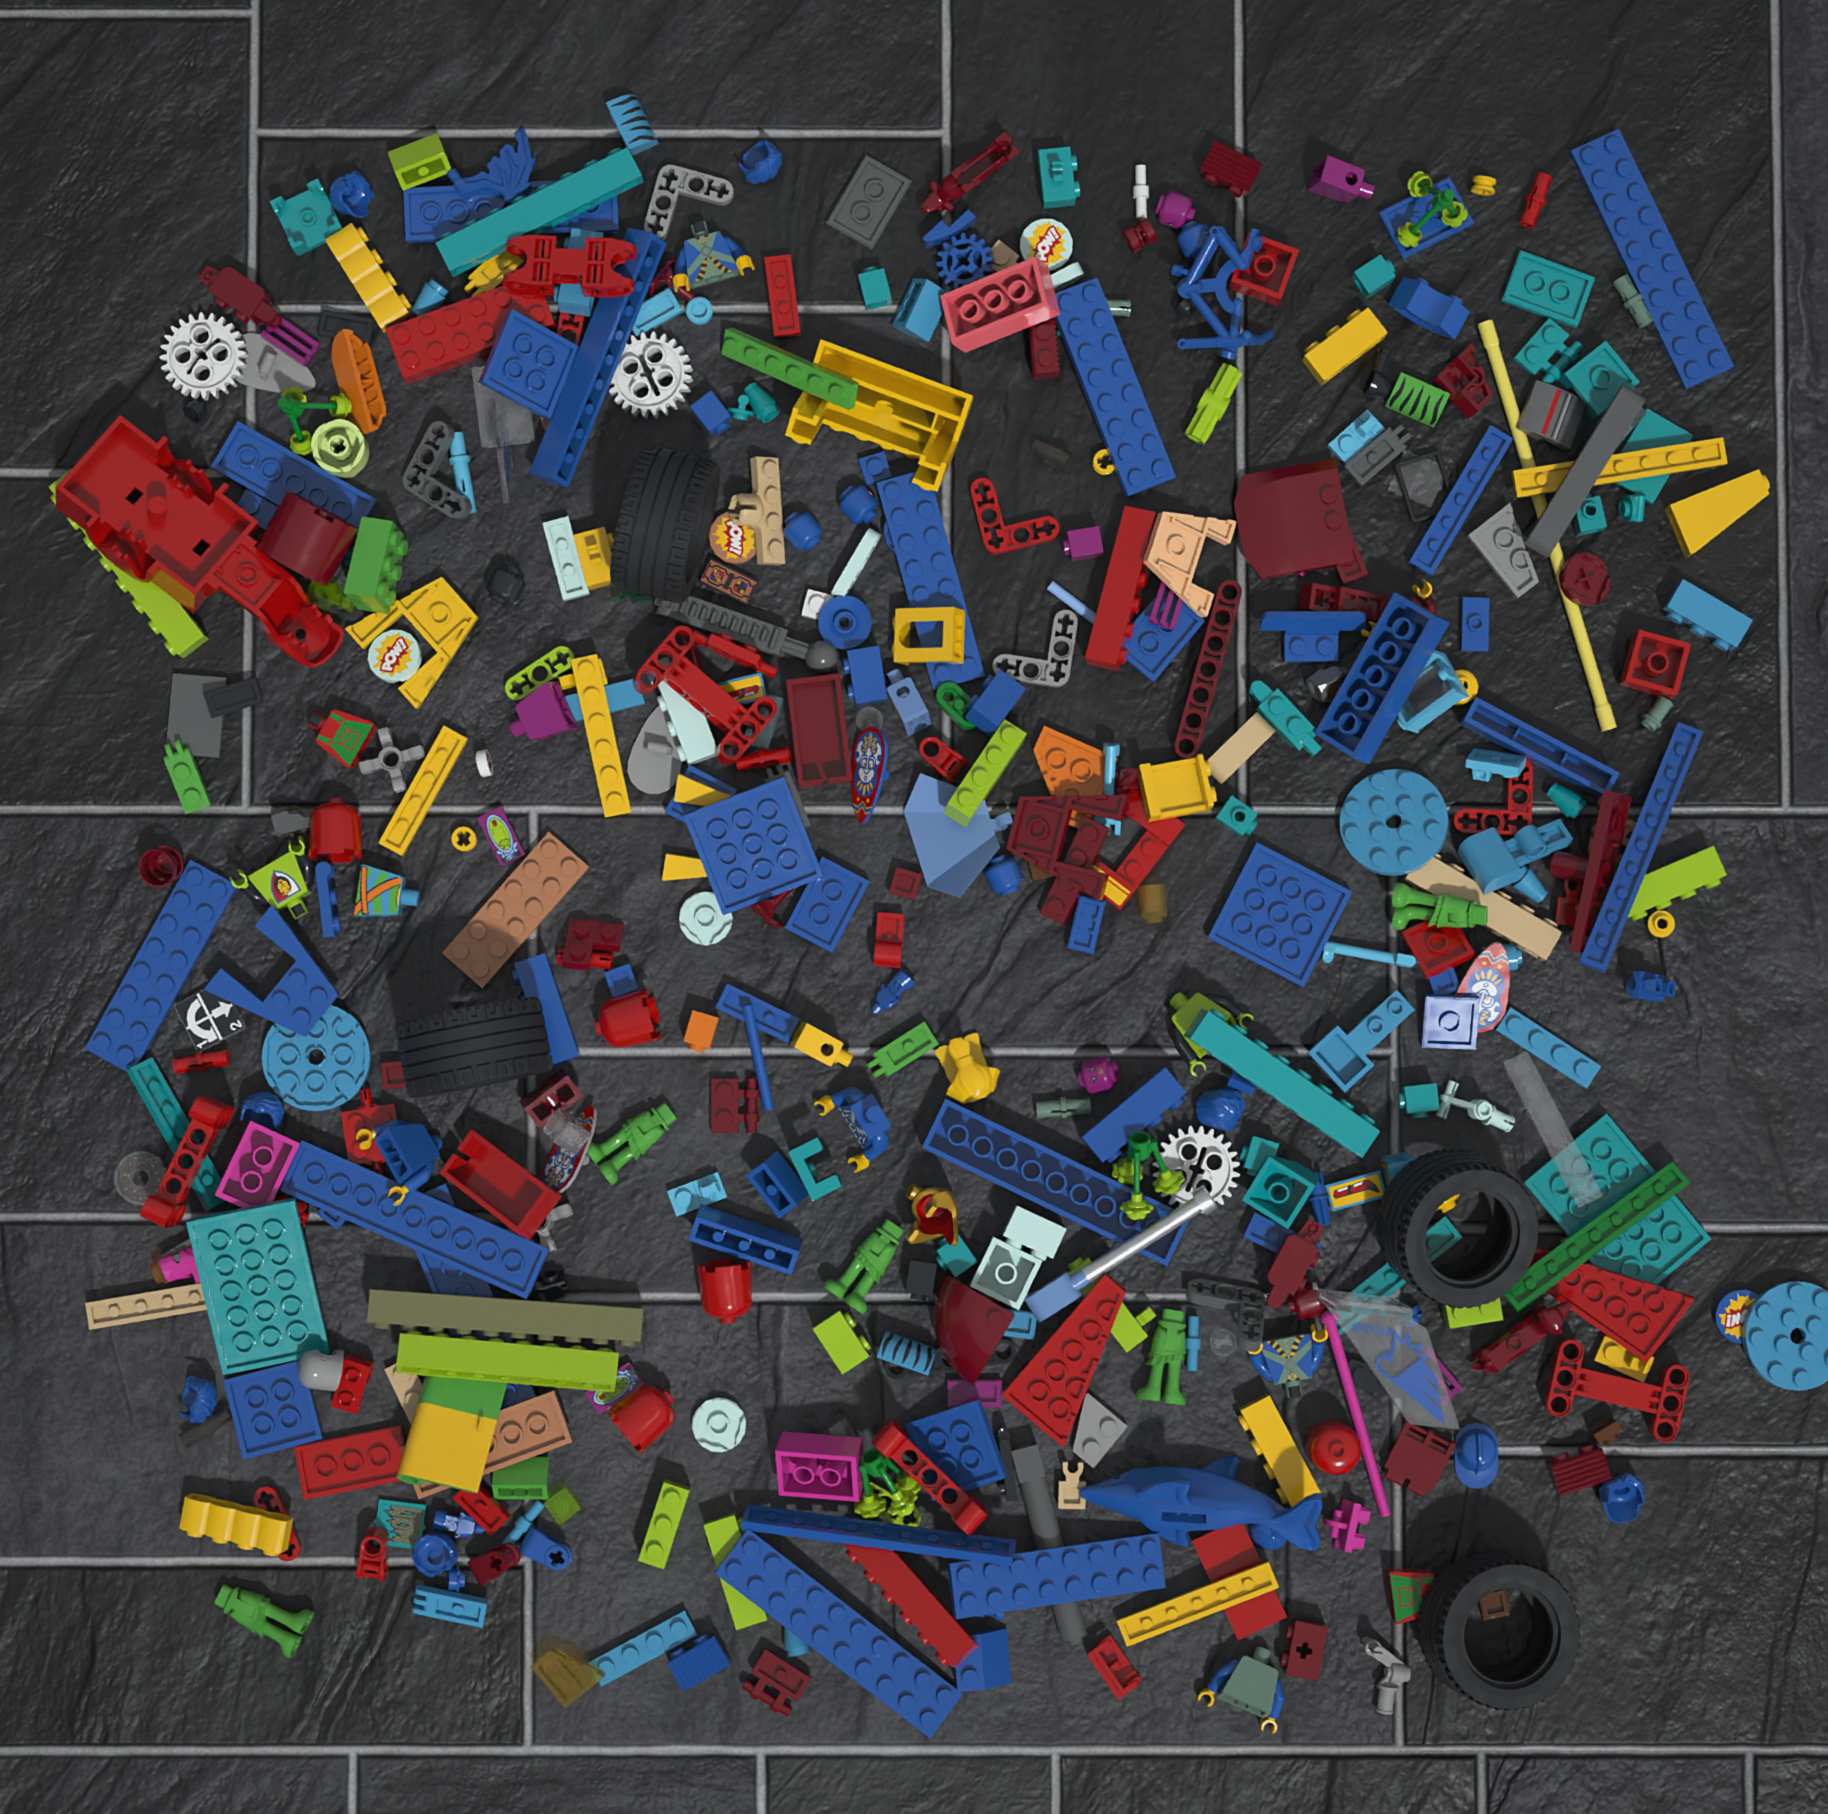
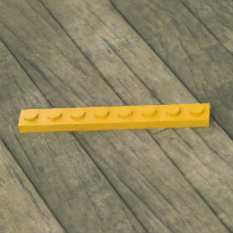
[1511,437,1728,499]

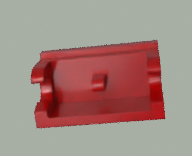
[1086,1634,1141,1700]

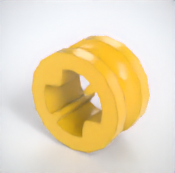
[1471,176,1497,196]
[1093,449,1114,475]
[451,827,477,852]

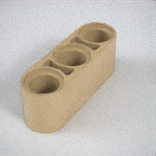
[1208,711,1276,784]

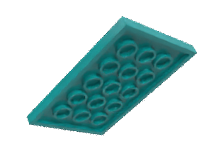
[1522,1113,1711,1285]
[186,1198,331,1375]

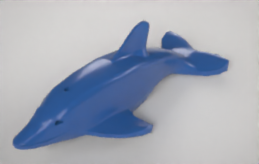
[1079,1456,1322,1551]

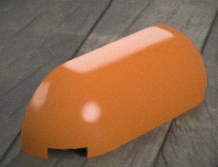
[331,329,386,434]

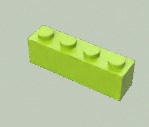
[943,719,1027,828]
[1628,846,1727,921]
[703,1512,768,1630]

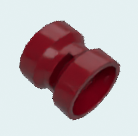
[1121,217,1157,254]

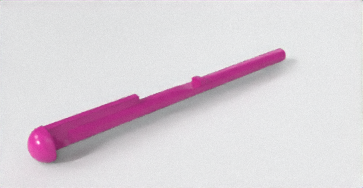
[1319,1310,1391,1517]

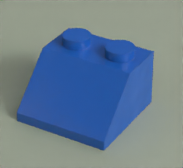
[956,1628,1011,1692]

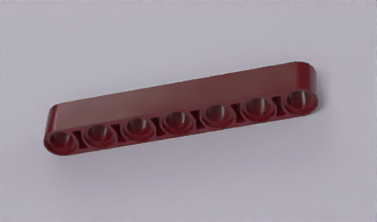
[1173,580,1242,760]

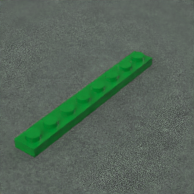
[1503,1161,1690,1313]

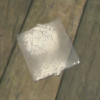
[1388,450,1448,508]

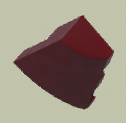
[1432,343,1493,419]

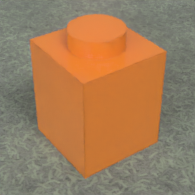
[683,1010,720,1053]

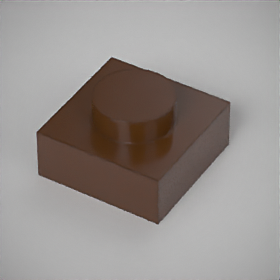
[1589,1419,1622,1445]

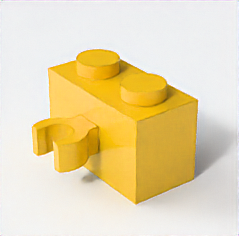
[573,527,614,590]

